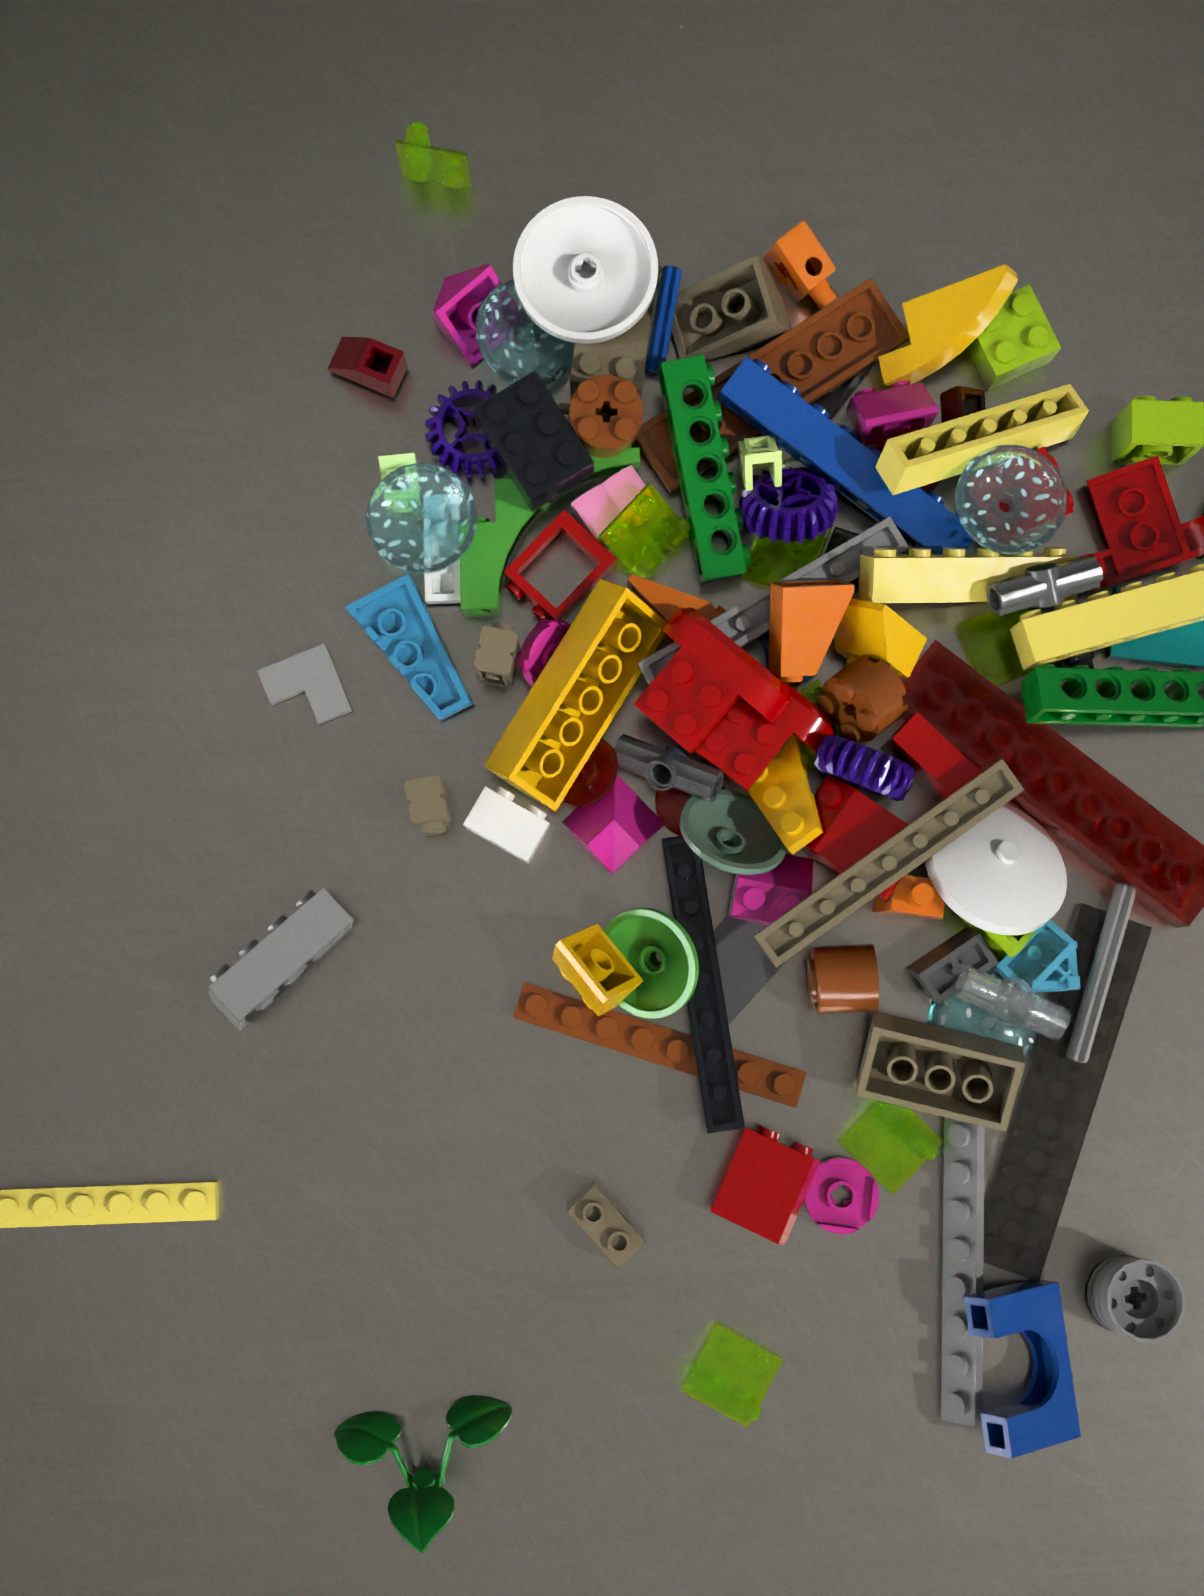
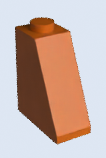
[768,579,854,682]

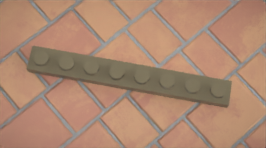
[753,759,1025,968]

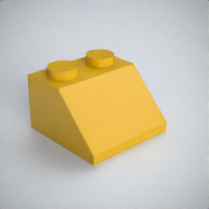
[834,598,927,678]
[552,924,644,1016]

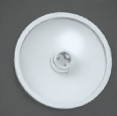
[513,196,658,344]
[925,804,1067,935]

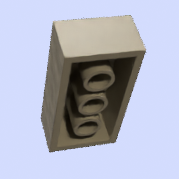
[856,1011,1025,1132]

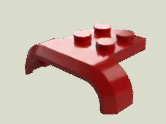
[1079,455,1204,590]
[633,607,791,754]
[694,664,835,792]

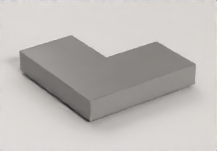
[257,643,353,725]

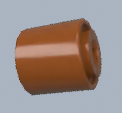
[807,944,879,1014]

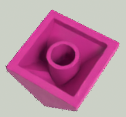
[433,264,525,366]
[562,772,665,875]

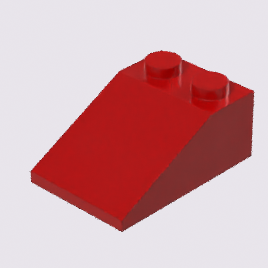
[801,774,908,901]

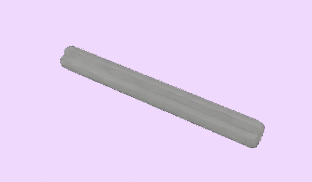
[1066,883,1136,1063]

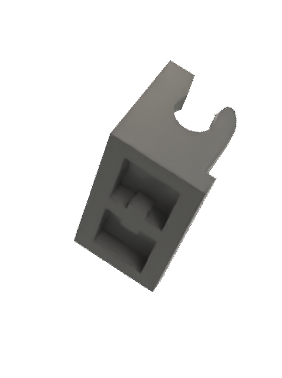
[907,927,999,1005]

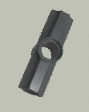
[986,555,1103,616]
[611,734,725,802]

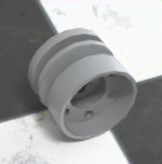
[1087,1255,1186,1343]

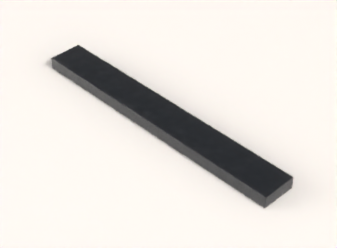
[662,835,745,1134]

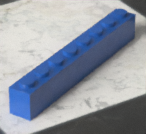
[716,356,979,554]

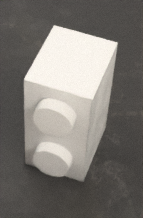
[463,785,550,864]

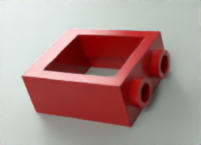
[504,510,617,621]

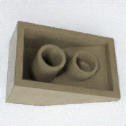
[671,255,791,361]
[570,299,654,397]

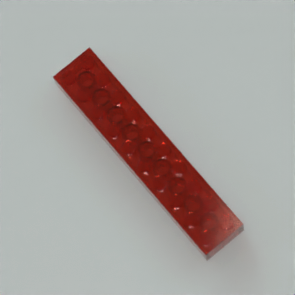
[902,639,1204,928]

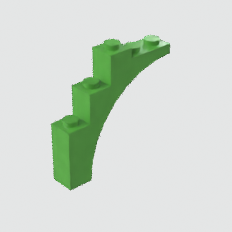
[459,445,640,616]

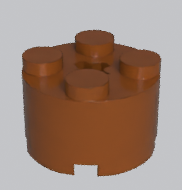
[567,375,644,458]
[818,655,908,742]

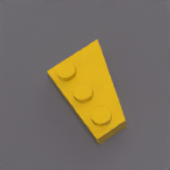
[748,734,823,855]

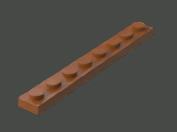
[513,982,807,1108]

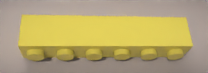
[875,384,1089,495]
[858,547,1080,603]
[1010,564,1204,670]

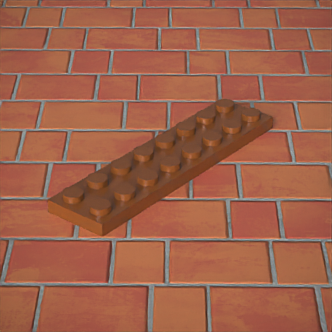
[635,278,910,493]

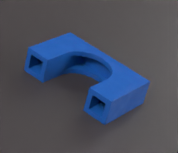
[964,1279,1081,1458]

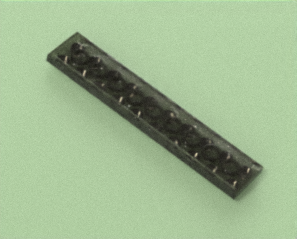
[984,903,1152,1281]

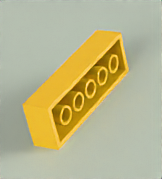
[483,579,666,812]

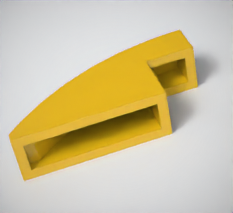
[878,264,1018,387]

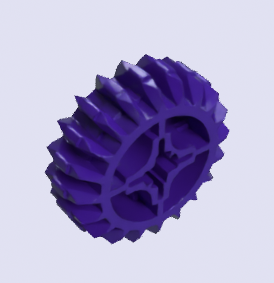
[425,380,500,479]
[739,466,838,544]
[814,735,915,801]

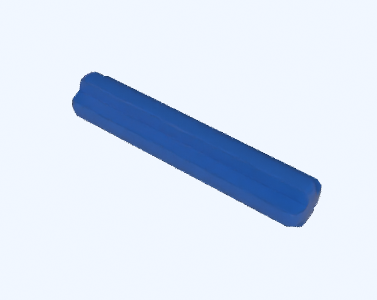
[645,266,682,374]

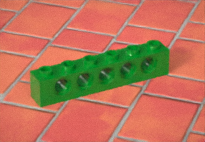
[657,354,751,583]
[1020,664,1204,727]

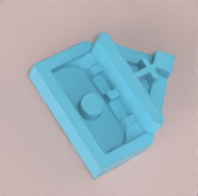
[994,919,1081,994]

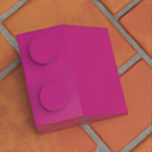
[847,381,938,447]
[727,854,814,925]

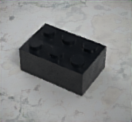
[472,370,594,512]

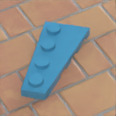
[345,574,474,720]

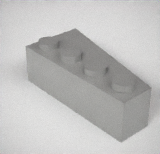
[208,887,353,1032]

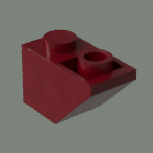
[328,337,408,398]

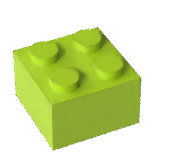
[966,284,1062,391]
[1111,395,1204,466]

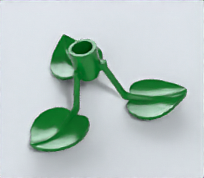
[334,1396,512,1554]

